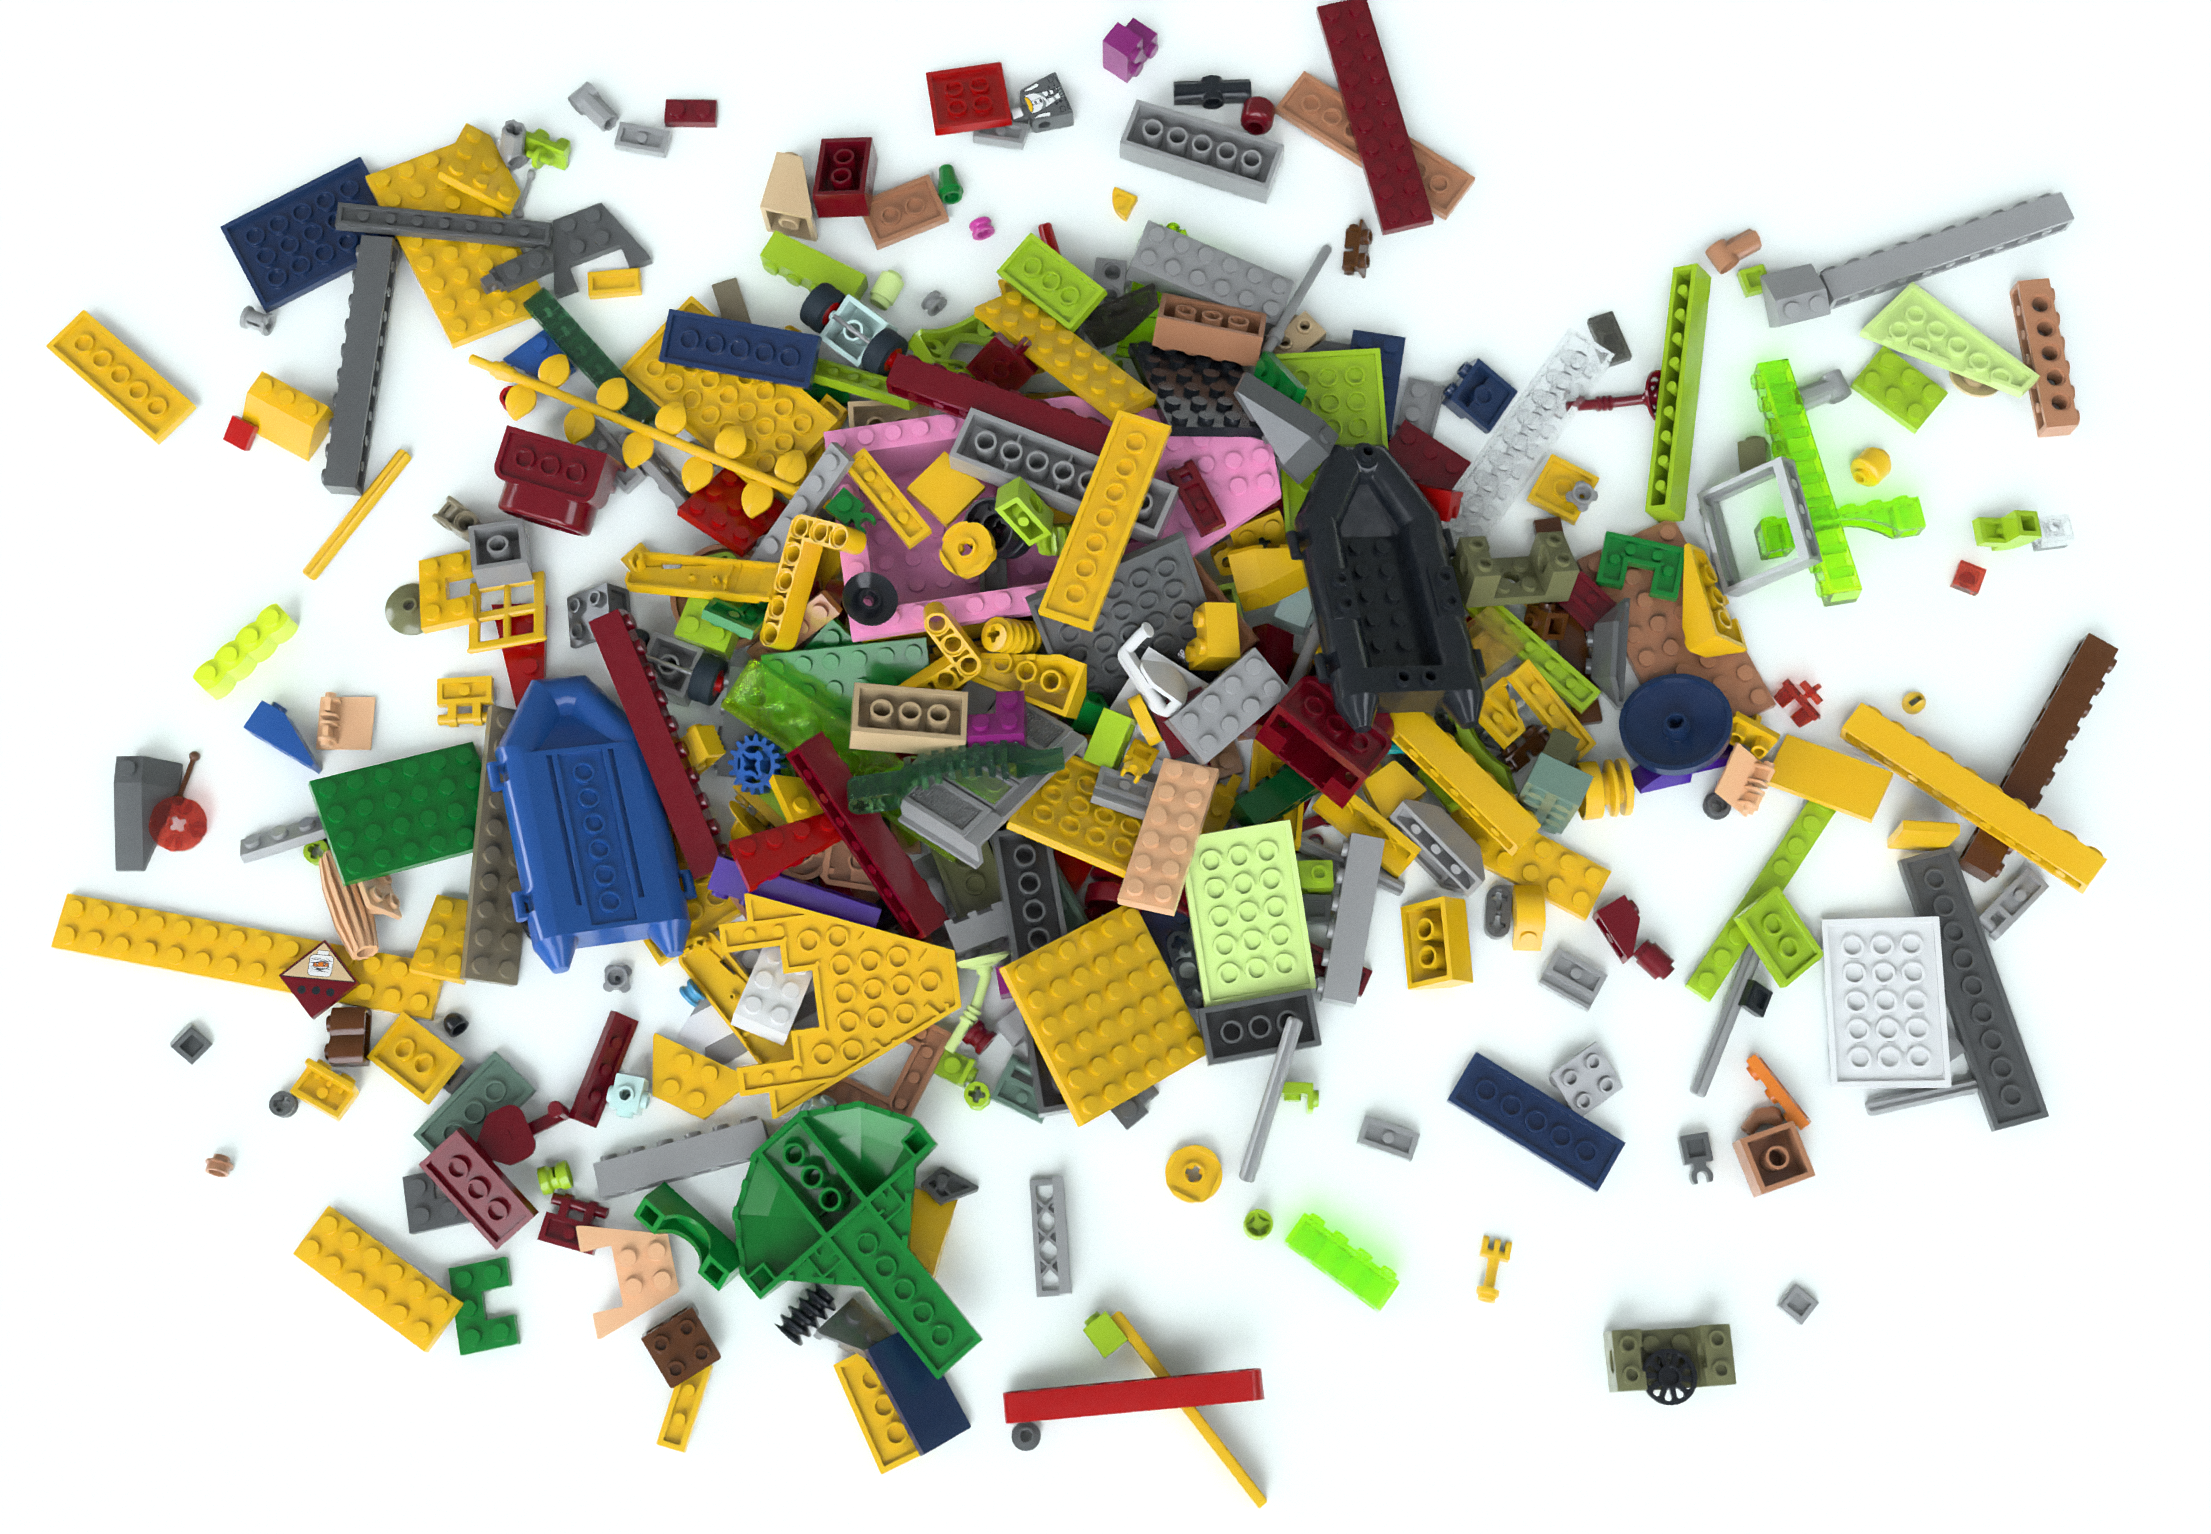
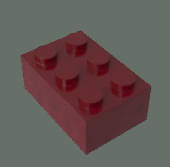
[812,137,878,218]

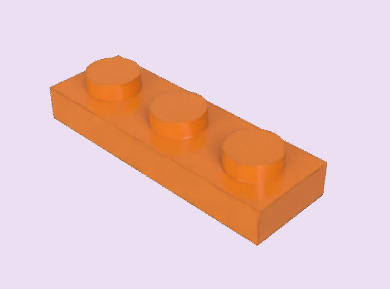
[1746,1052,1812,1130]

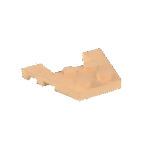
[576,1225,679,1340]

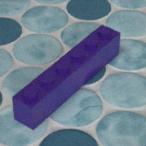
[707,853,882,928]

